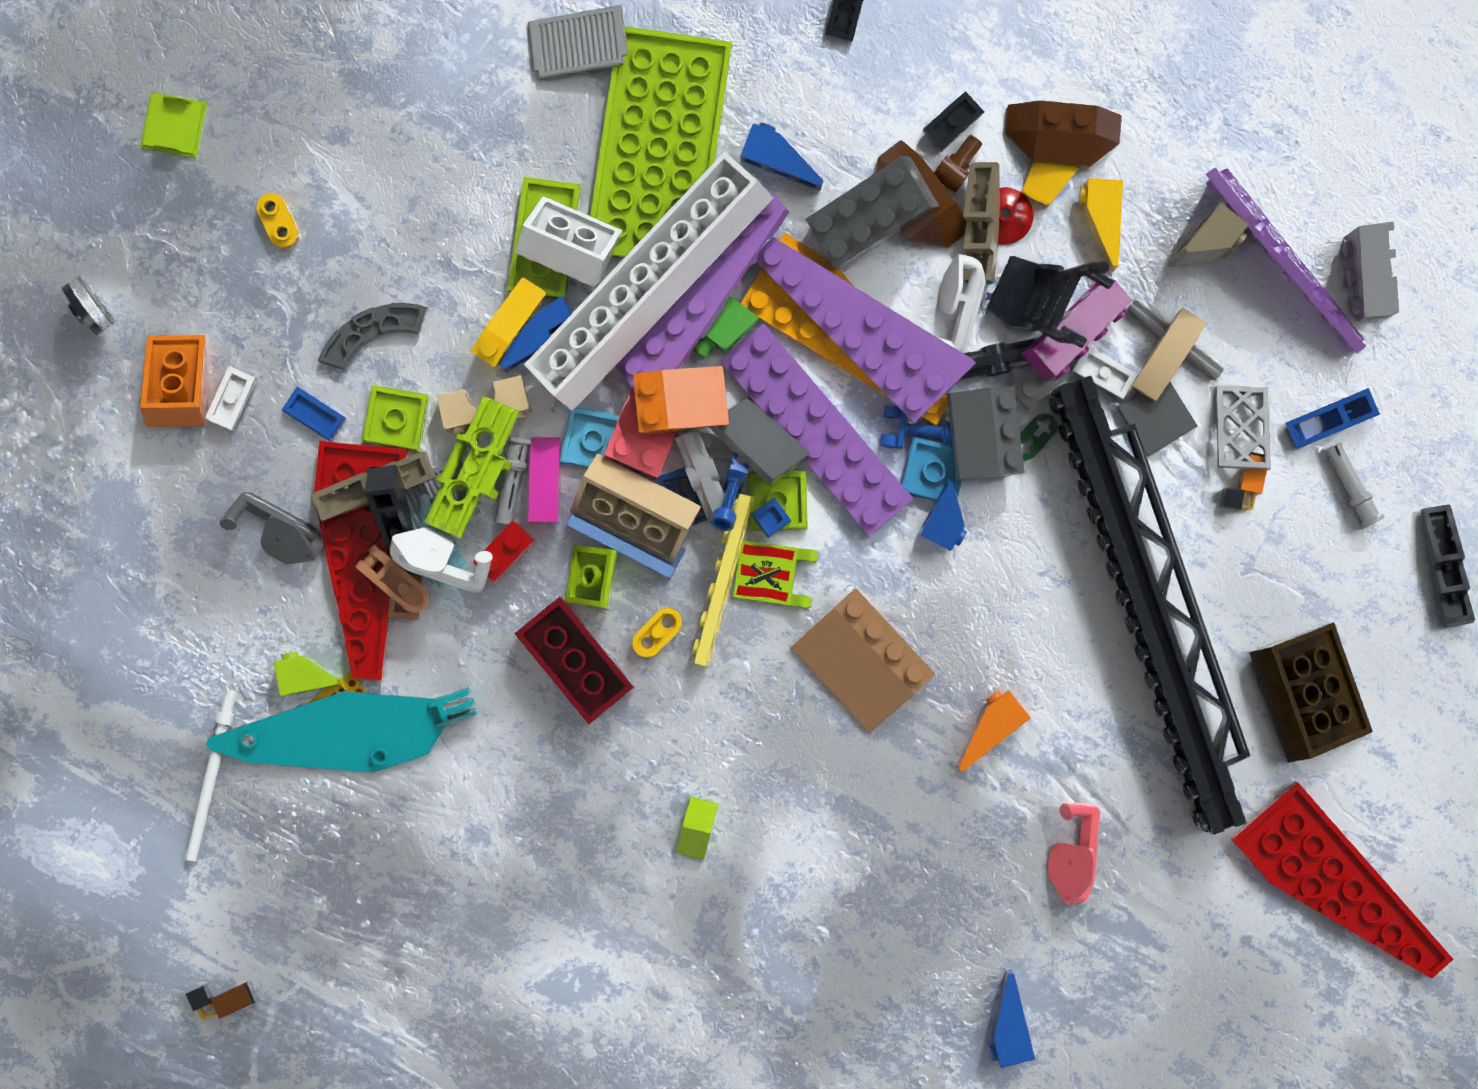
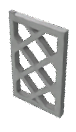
[1216,385,1271,471]

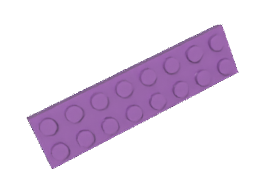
[720,323,914,537]

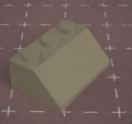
[1168,203,1249,267]

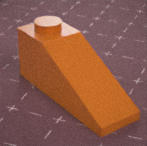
[956,689,1031,772]

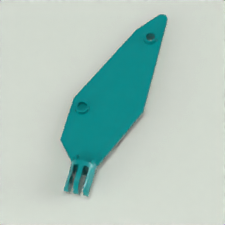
[206,687,479,773]

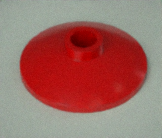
[998,187,1034,245]

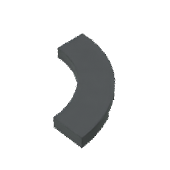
[318,303,429,372]

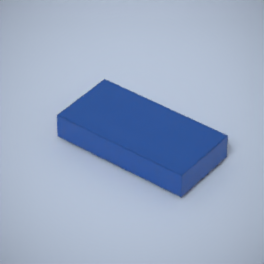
[282,386,347,442]

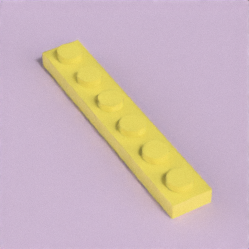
[692,494,755,666]

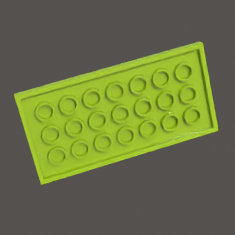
[590,26,732,258]

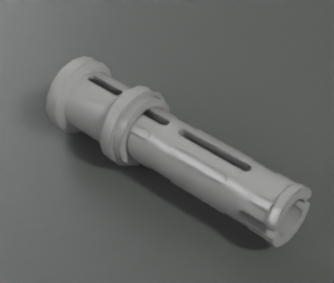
[494,436,532,525]
[1325,442,1385,529]

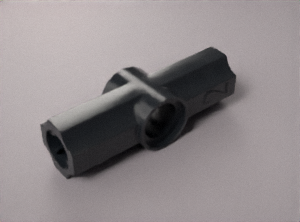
[959,338,1037,381]

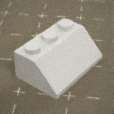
[515,196,622,287]

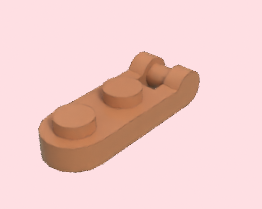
[355,544,430,613]

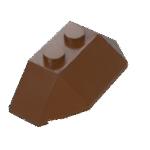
[1005,100,1122,168]
[876,140,967,248]

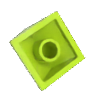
[565,545,618,609]

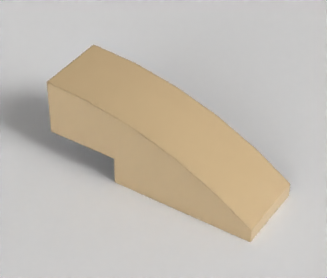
[1130,307,1207,402]

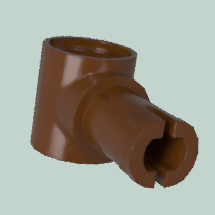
[934,135,982,193]

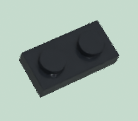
[922,91,985,152]

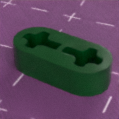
[1020,413,1057,462]

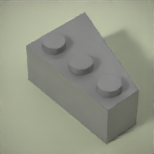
[1342,221,1399,321]

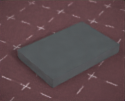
[708,396,810,485]

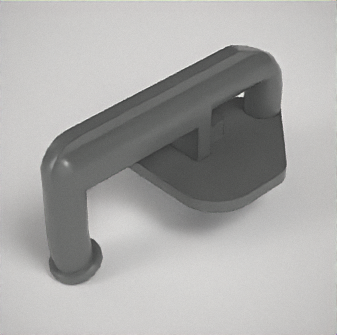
[219,492,324,564]

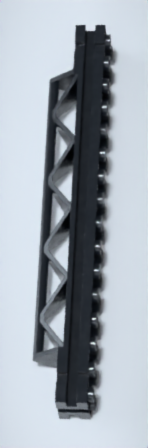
[1049,375,1251,835]

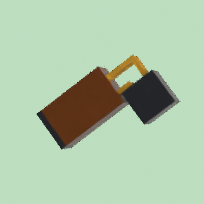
[186,980,259,1021]

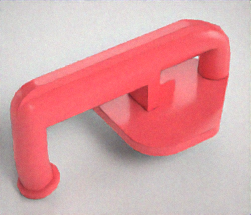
[1048,803,1100,904]

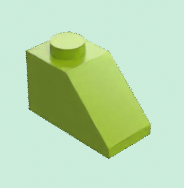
[274,651,342,696]

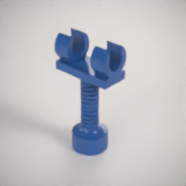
[880,406,953,449]
[711,453,750,531]

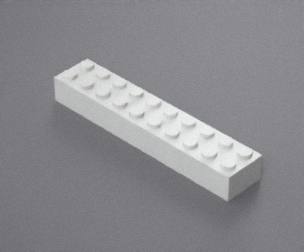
[524,152,773,411]

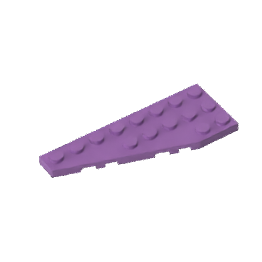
[1206,164,1368,353]

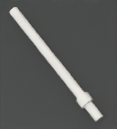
[185,688,237,862]

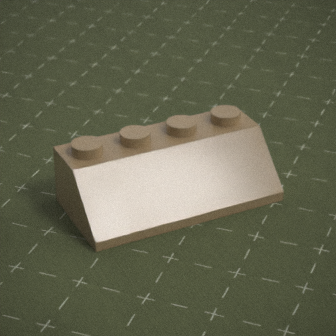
[570,453,701,564]

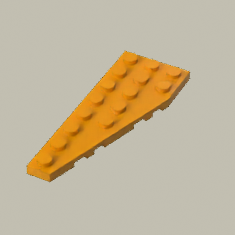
[740,232,948,426]

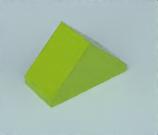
[676,796,719,860]

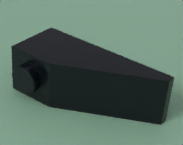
[365,465,414,556]

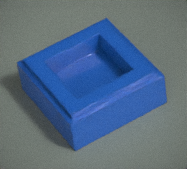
[751,498,792,538]

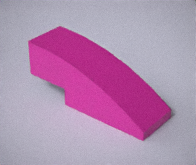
[528,437,560,523]

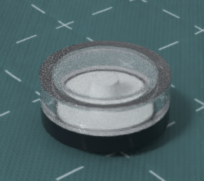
[62,274,116,335]

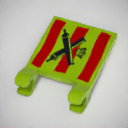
[733,540,819,608]

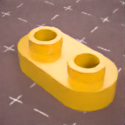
[257,193,300,249]
[632,608,682,658]

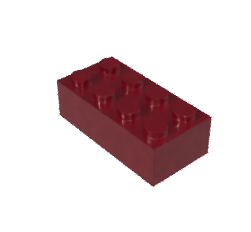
[514,596,635,725]

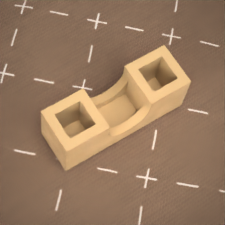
[436,375,532,435]

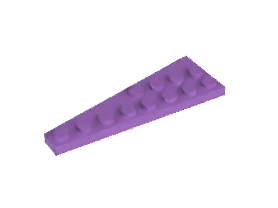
[615,189,789,388]
[756,237,976,423]

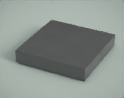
[1117,382,1198,457]

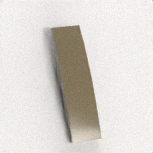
[963,162,1000,284]
[311,451,436,521]

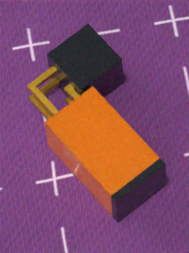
[1219,452,1267,511]

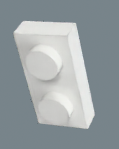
[1072,346,1137,400]
[205,366,257,431]

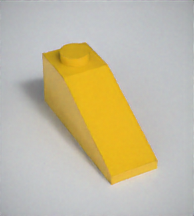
[1079,178,1123,271]
[470,277,547,368]

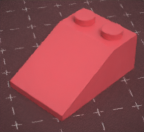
[602,387,677,480]

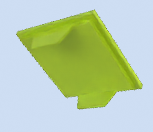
[140,92,208,158]

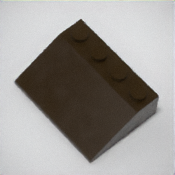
[1249,622,1373,763]

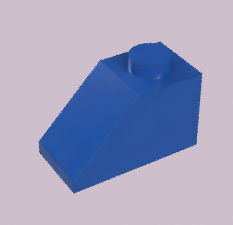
[920,480,967,551]

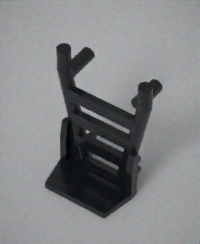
[986,256,1114,348]

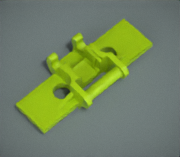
[424,396,520,539]

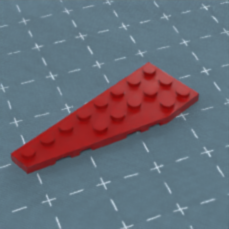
[314,441,408,680]
[1230,781,1454,979]

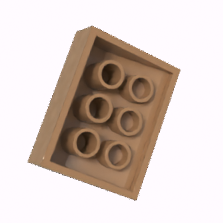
[791,588,935,733]

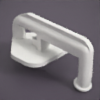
[938,254,986,353]
[390,527,492,593]

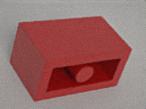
[473,520,537,584]

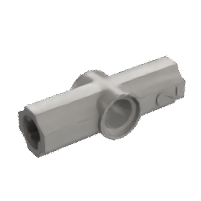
[675,430,725,520]

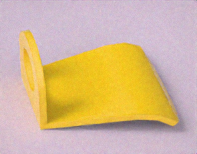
[1021,163,1080,207]

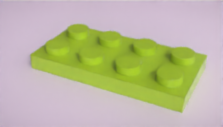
[507,177,581,300]

